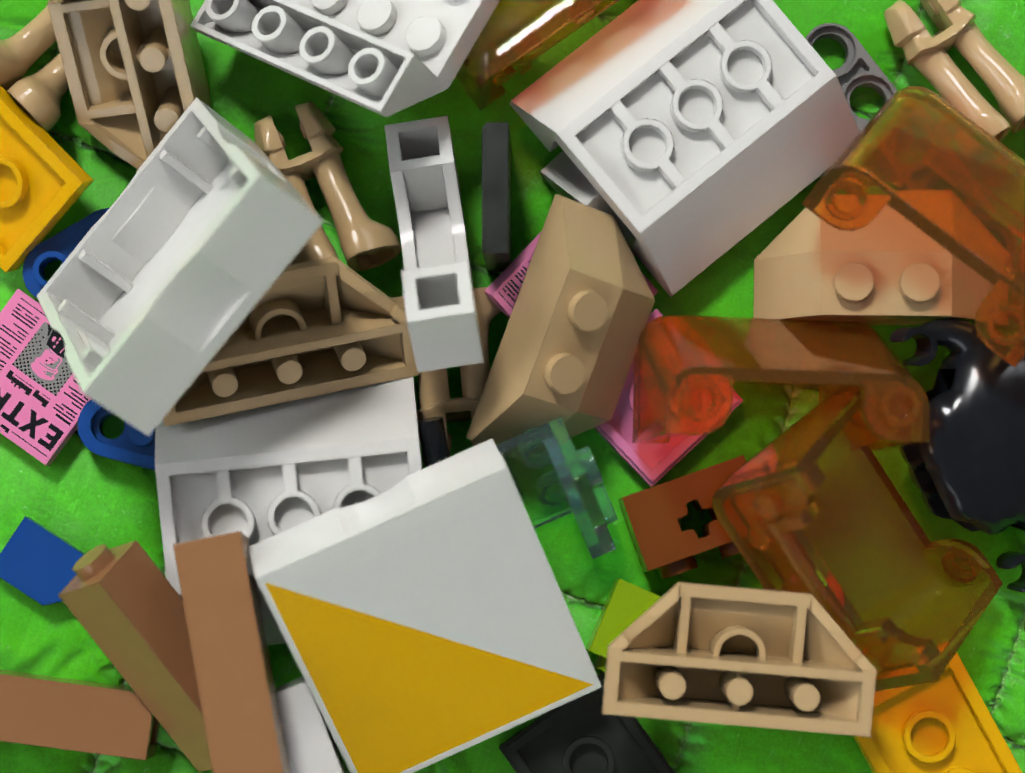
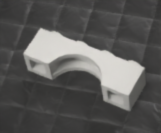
[384,116,484,373]

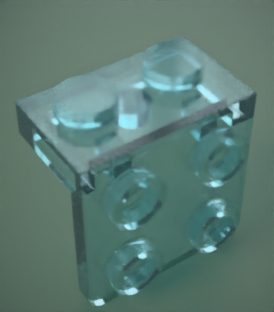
[496,417,618,559]

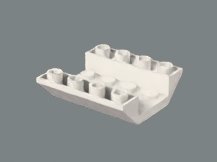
[190,0,500,117]
[510,0,863,297]
[155,377,422,645]

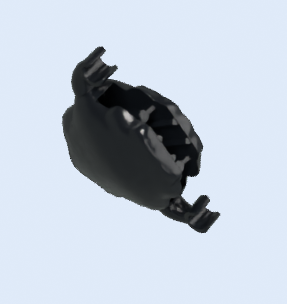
[890,318,1025,592]

